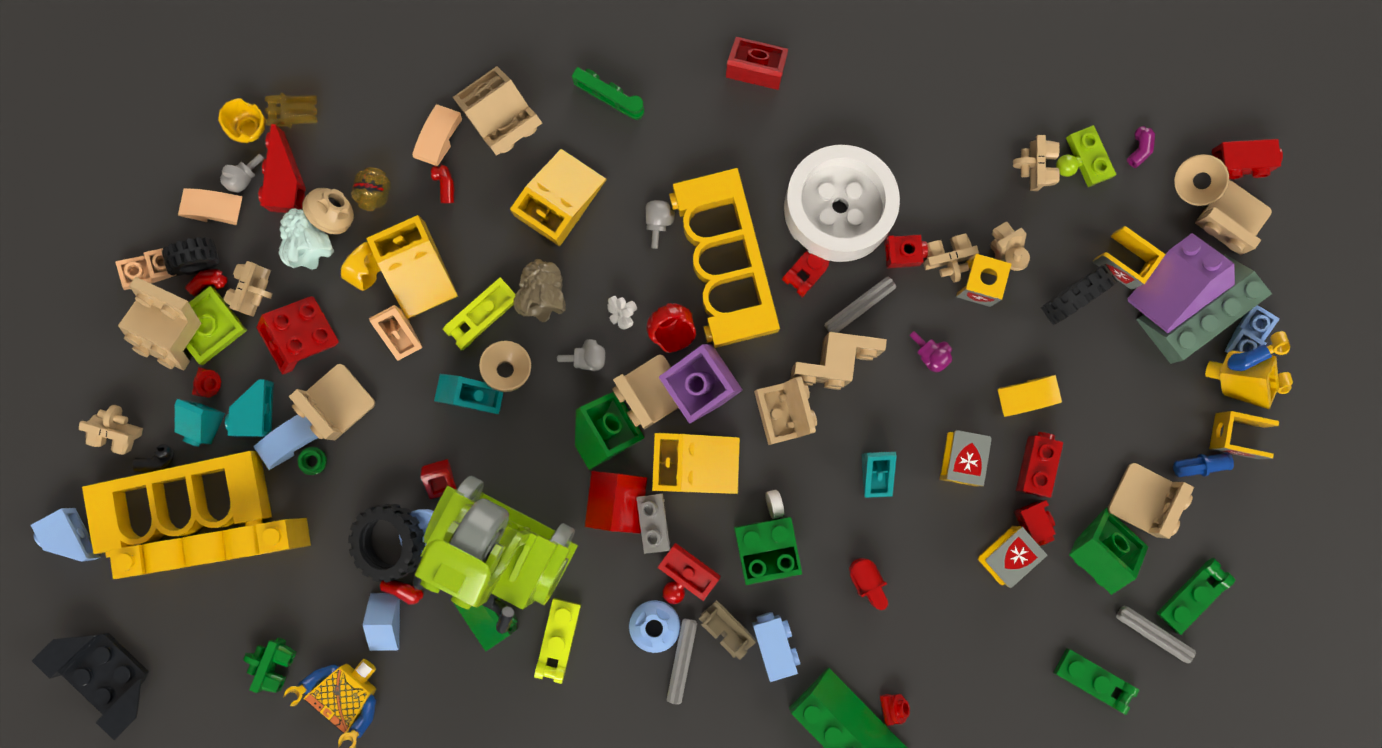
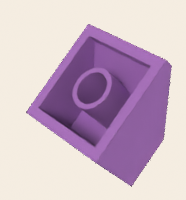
[659,344,743,424]

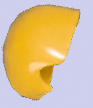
[218,98,266,143]

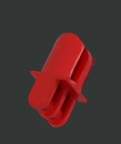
[849,558,888,610]

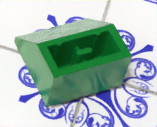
[734,516,802,585]
[454,597,518,652]

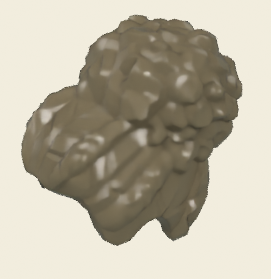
[513,259,566,322]

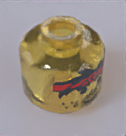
[351,167,391,211]

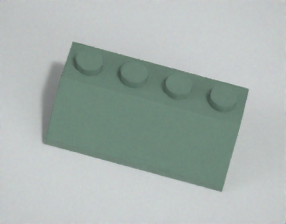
[1136,254,1272,364]

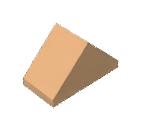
[369,305,422,361]

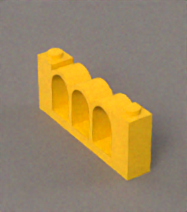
[669,168,780,348]
[82,451,272,558]
[109,518,311,579]

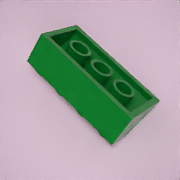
[789,667,907,748]

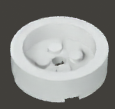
[784,145,900,262]

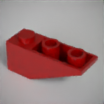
[258,124,306,213]

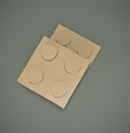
[453,66,542,156]
[118,277,202,371]
[790,332,887,390]

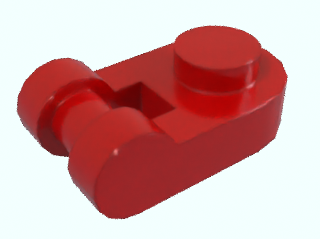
[782,250,829,298]

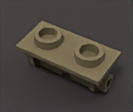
[699,600,757,660]

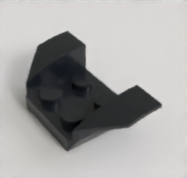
[32,633,149,740]

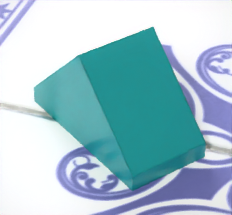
[862,452,897,498]

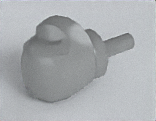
[220,154,264,193]
[645,200,675,249]
[557,339,606,371]

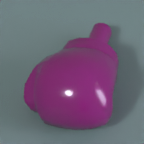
[910,331,952,372]

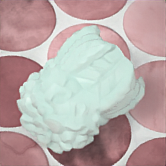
[279,208,334,270]

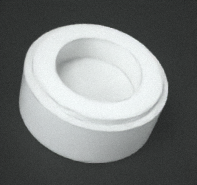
[765,490,784,519]

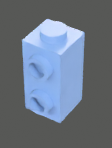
[752,612,800,682]

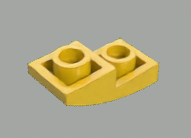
[998,374,1062,417]

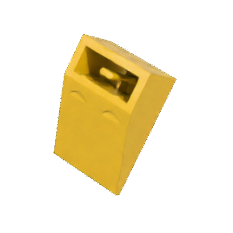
[510,149,606,247]
[366,215,458,319]
[652,433,740,494]

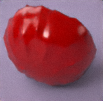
[647,303,696,353]

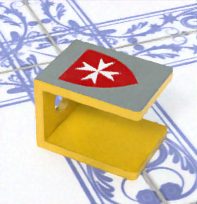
[1093,226,1166,290]
[956,254,1012,307]
[1209,411,1279,459]
[939,430,991,486]
[977,526,1048,588]

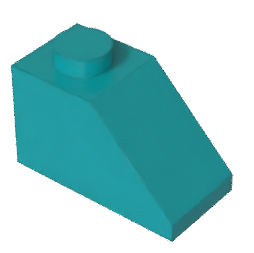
[434,374,503,414]
[225,379,274,437]
[175,399,225,447]

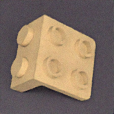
[1195,180,1272,255]
[612,355,679,430]
[289,364,375,441]
[754,377,817,445]
[1108,463,1194,539]

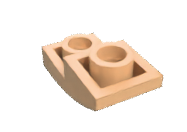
[412,104,462,166]
[178,188,242,225]
[115,248,176,290]

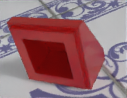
[420,459,457,500]

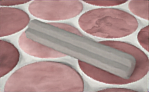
[824,276,896,333]
[1116,606,1196,663]
[667,618,697,704]

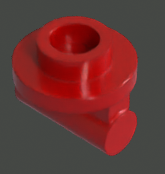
[192,367,221,398]
[880,694,910,726]

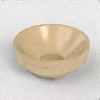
[1174,154,1229,206]
[303,188,354,234]
[479,341,531,392]

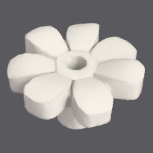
[607,296,637,330]

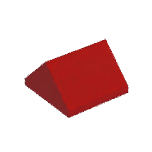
[726,37,788,90]
[585,471,647,534]

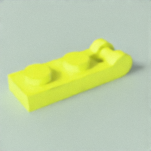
[443,277,515,350]
[534,598,581,684]

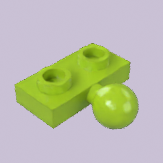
[1056,125,1116,187]

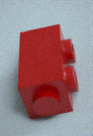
[1212,139,1283,180]
[1016,432,1063,498]

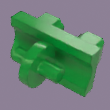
[243,637,297,693]

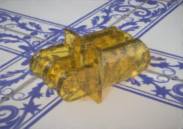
[265,93,318,128]

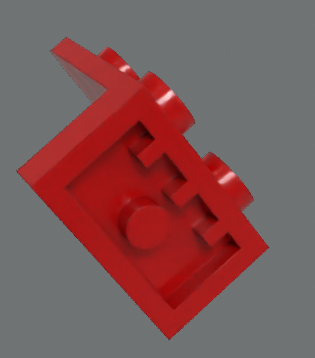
[256,296,339,375]

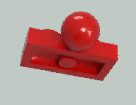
[657,543,721,604]

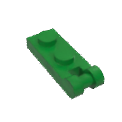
[572,67,644,120]
[1157,558,1236,635]
[1053,648,1140,715]

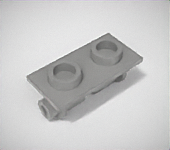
[636,494,670,554]

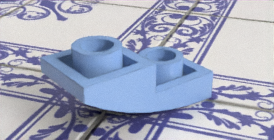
[1225,305,1280,353]
[254,415,318,470]

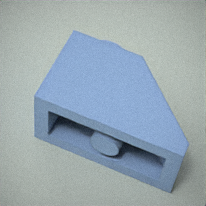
[31,508,100,562]

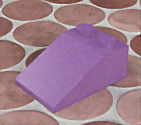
[1128,233,1235,333]

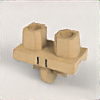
[1013,135,1059,191]
[990,222,1030,271]
[923,233,979,282]
[223,261,273,317]
[79,405,143,455]

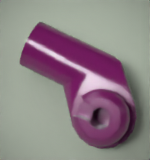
[1127,126,1155,168]

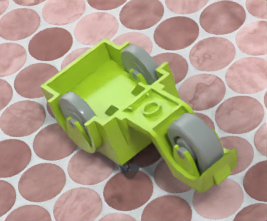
[413,475,578,634]

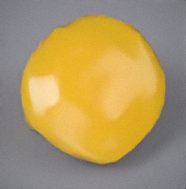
[341,242,381,291]

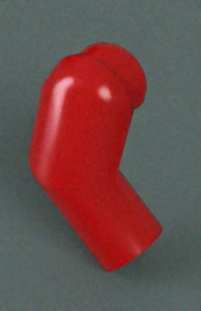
[431,165,454,203]
[185,269,228,296]
[380,580,424,605]

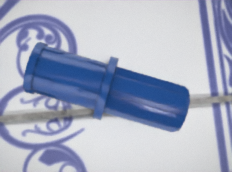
[1173,452,1234,477]

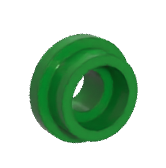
[298,447,327,475]

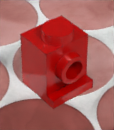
[884,235,928,268]
[1013,500,1056,546]

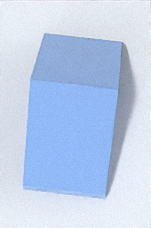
[363,593,400,651]

